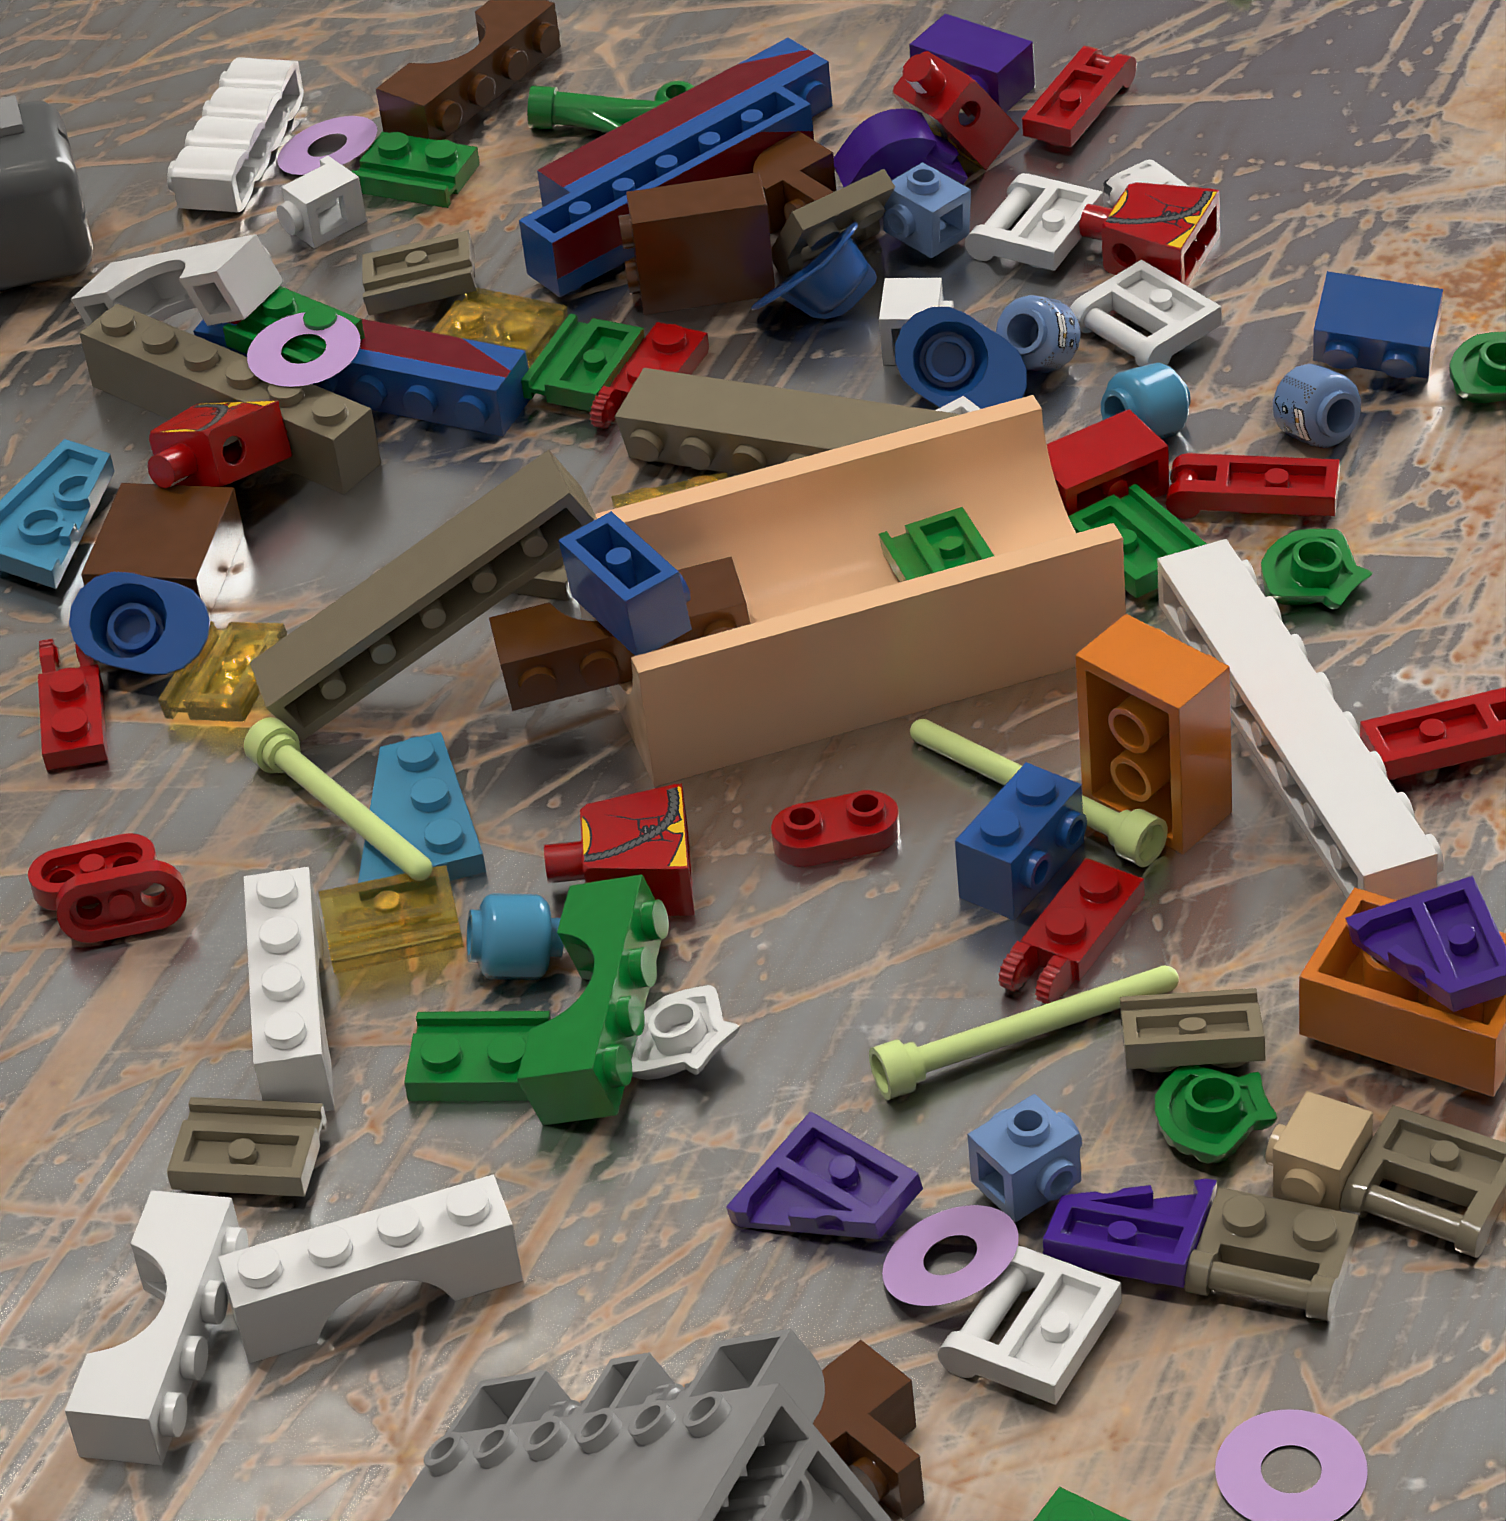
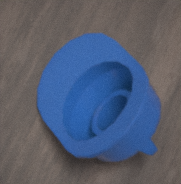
[751,222,877,319]
[895,307,1027,409]
[69,572,210,675]

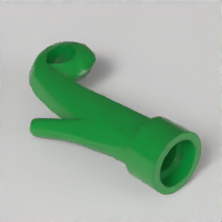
[527,80,695,133]

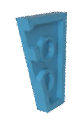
[0,439,115,589]
[357,732,486,904]

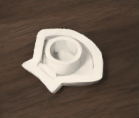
[631,985,740,1080]

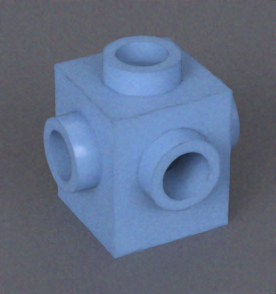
[883,162,971,258]
[967,1093,1082,1222]

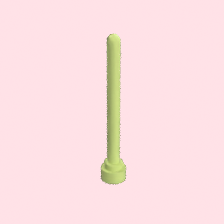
[244,717,433,881]
[910,719,1168,867]
[869,965,1179,1100]

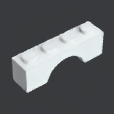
[71,234,284,326]
[244,867,334,1111]
[218,1174,523,1364]
[65,1190,248,1466]

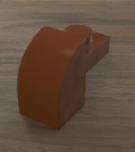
[753,131,837,234]
[813,1340,925,1520]

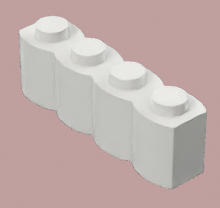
[167,57,304,212]

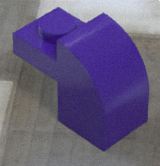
[834,108,968,188]

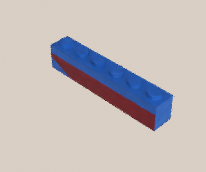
[537,37,833,207]
[519,83,814,297]
[193,318,530,437]

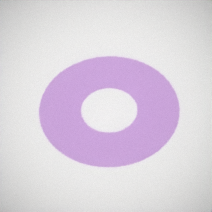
[277,116,377,175]
[247,313,360,387]
[882,1205,1018,1306]
[1215,1409,1368,1521]

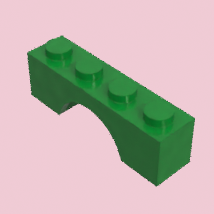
[517,875,669,1125]

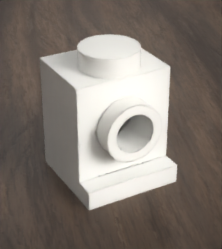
[276,156,367,249]

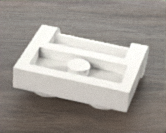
[964,173,1103,271]
[1070,260,1222,367]
[937,1245,1122,1405]

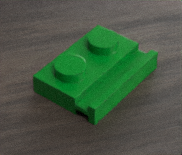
[351,131,480,208]
[223,286,365,364]
[521,314,645,411]
[1068,484,1207,599]
[878,507,994,582]
[404,1011,551,1101]

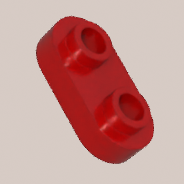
[771,790,900,867]
[28,833,158,911]
[56,860,187,943]

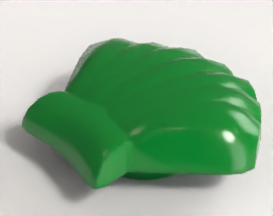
[1449,331,1506,403]
[1261,529,1373,609]
[1155,1065,1277,1164]

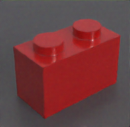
[1047,409,1169,516]

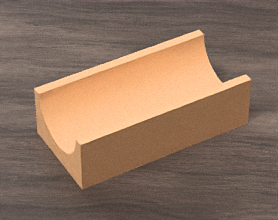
[580,395,1126,787]

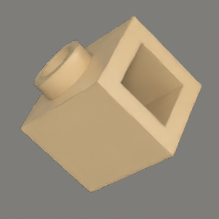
[1265,1091,1373,1212]

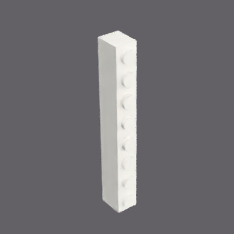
[1157,539,1444,900]

